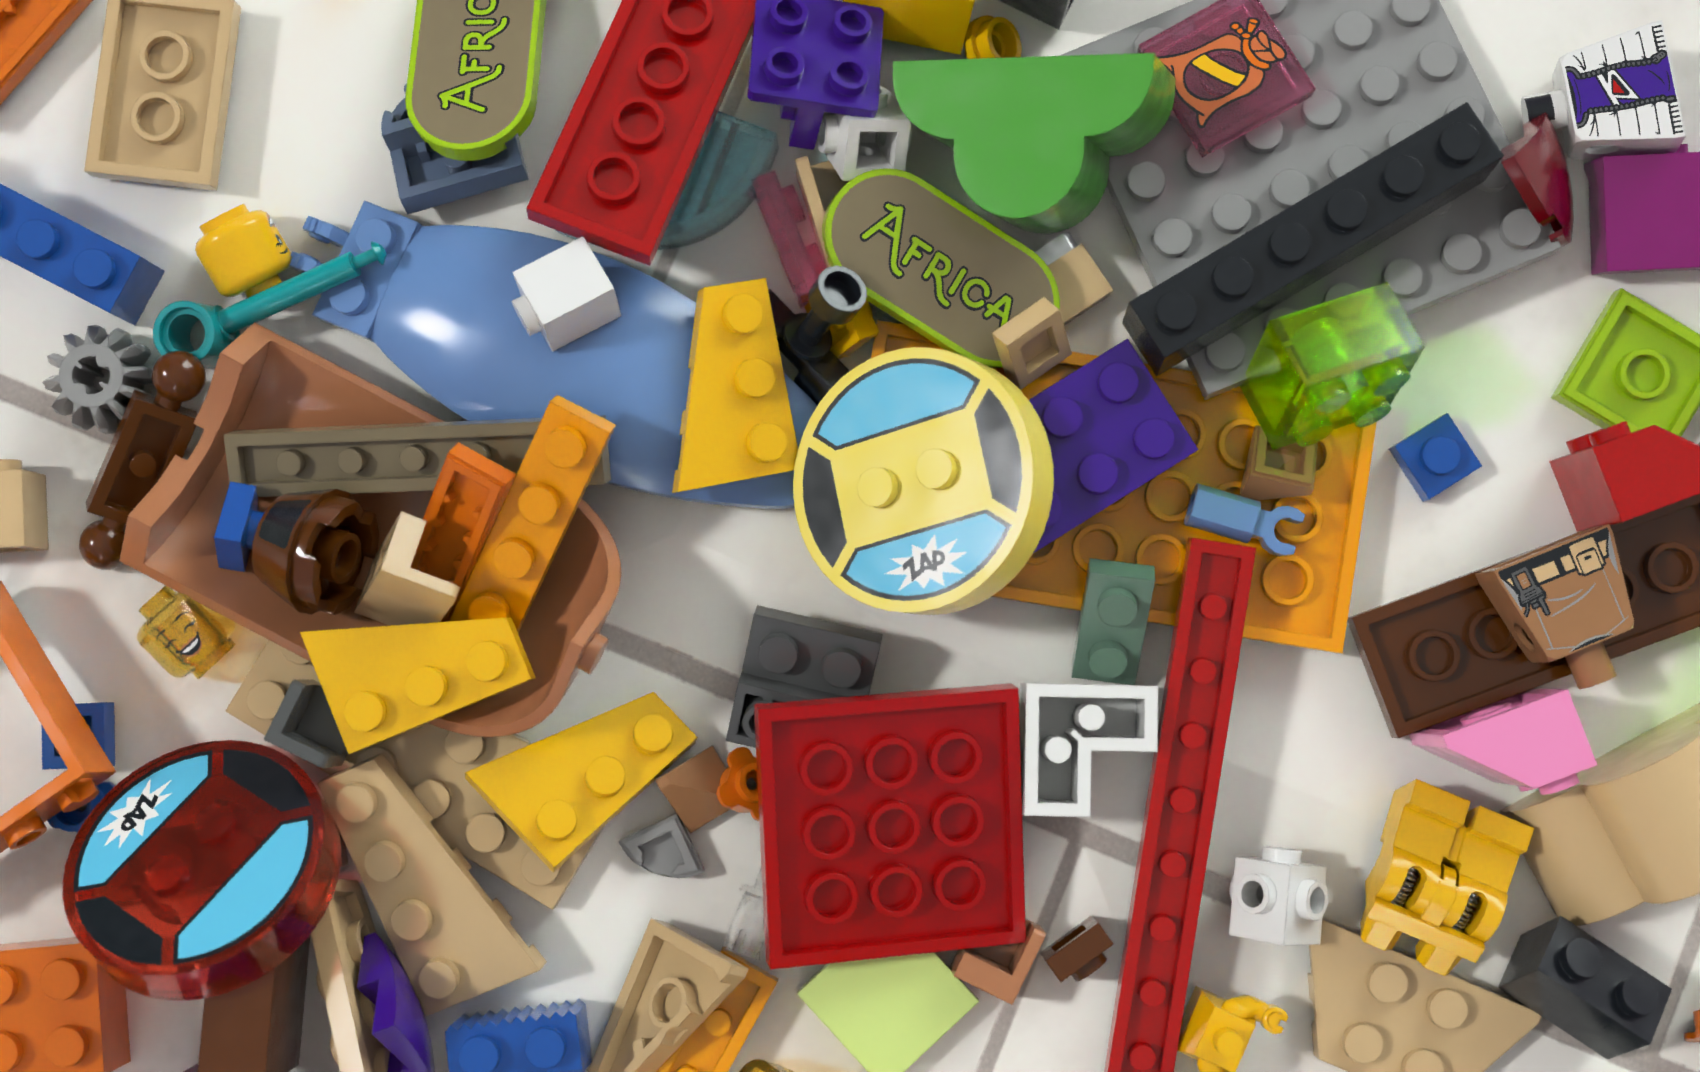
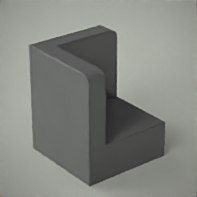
[263,679,348,768]

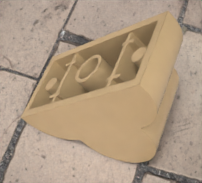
[1499,703,1700,926]

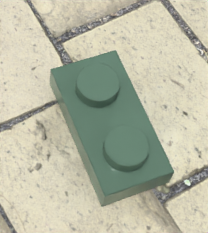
[1072,558,1155,685]

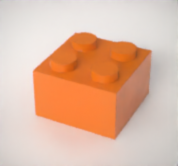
[0,936,131,1072]

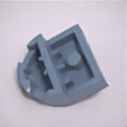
[381,84,529,215]

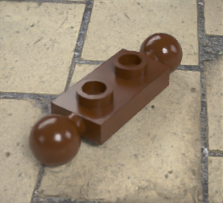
[79,351,206,570]

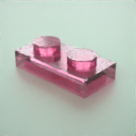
[751,170,826,308]

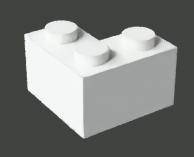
[1020,683,1158,817]

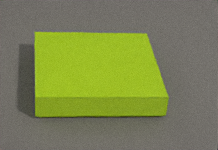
[1551,288,1700,437]

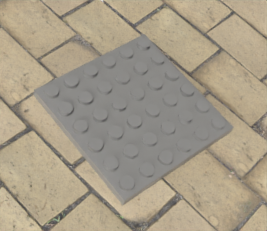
[1059,0,1561,400]

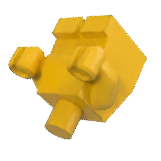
[1177,985,1288,1072]

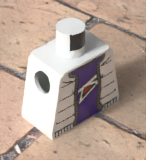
[1521,20,1686,159]

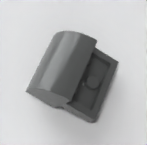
[726,605,883,748]

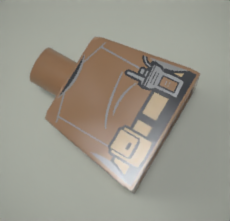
[1475,524,1634,689]

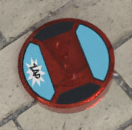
[62,740,341,1001]

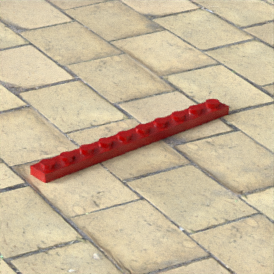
[1104,537,1256,1072]

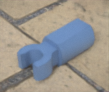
[1184,483,1305,556]

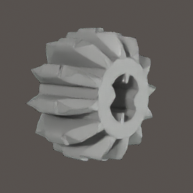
[42,325,153,434]

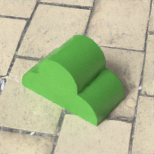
[893,53,1176,234]

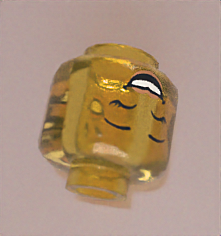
[137,586,236,679]

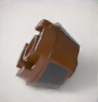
[251,489,379,615]

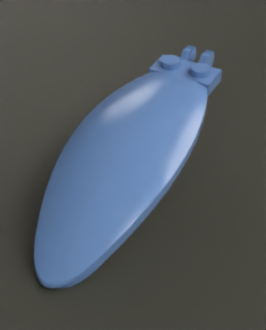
[289,200,817,509]

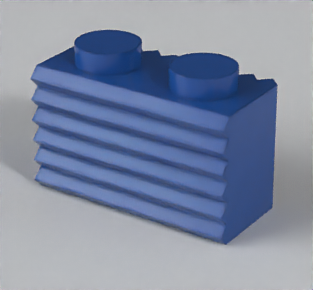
[445,998,592,1072]

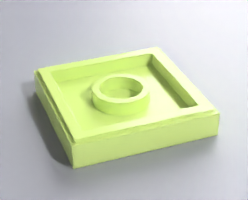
[797,952,979,1072]

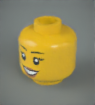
[195,204,292,298]

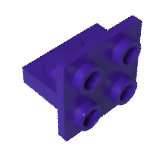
[747,0,884,150]

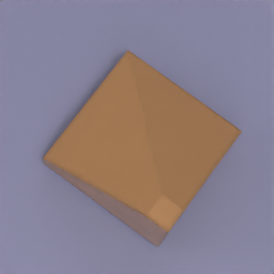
[1239,425,1318,501]
[655,745,730,834]

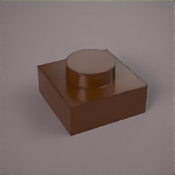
[1040,916,1113,982]

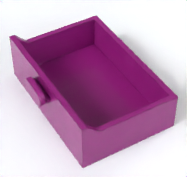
[1584,144,1700,275]

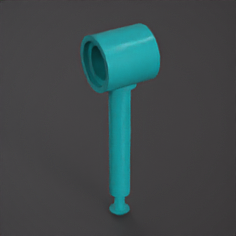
[153,241,386,368]

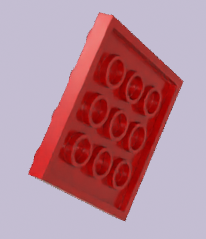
[754,683,1026,970]

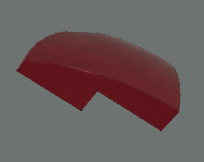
[1501,112,1574,247]

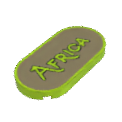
[405,0,547,161]
[822,169,1060,368]

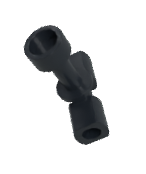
[768,266,867,406]

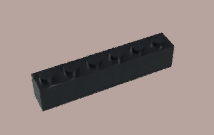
[1122,102,1504,377]

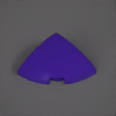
[357,932,435,1072]

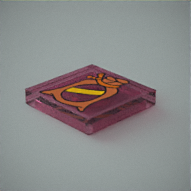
[1137,0,1316,158]

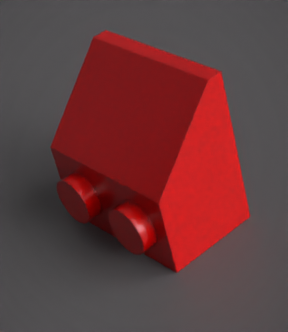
[1549,421,1700,532]

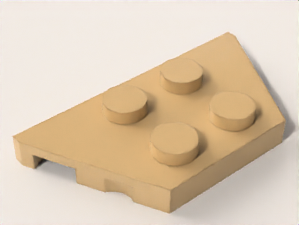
[1308,919,1542,1072]

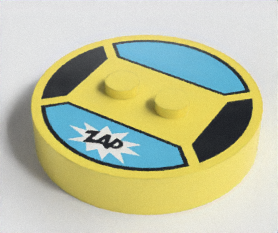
[793,347,1054,615]

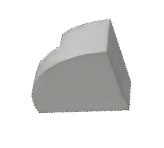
[619,813,705,878]

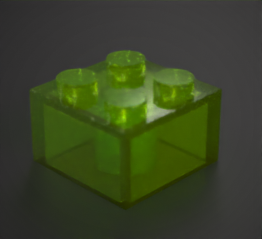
[1240,282,1425,450]

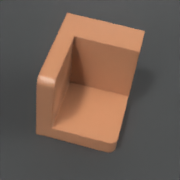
[950,918,1046,1005]

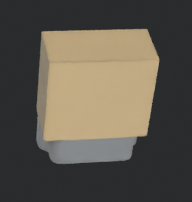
[1035,231,1113,326]

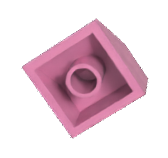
[1409,689,1597,795]

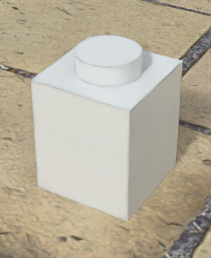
[511,236,621,352]

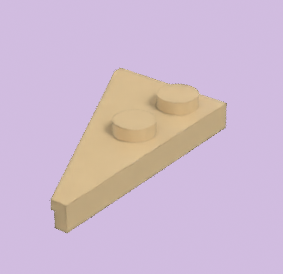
[588,918,749,1072]

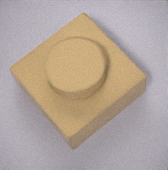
[992,297,1072,390]

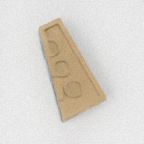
[317,753,547,1016]

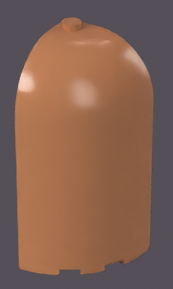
[119,322,621,737]

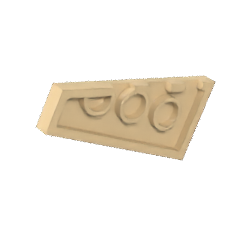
[301,877,390,1072]

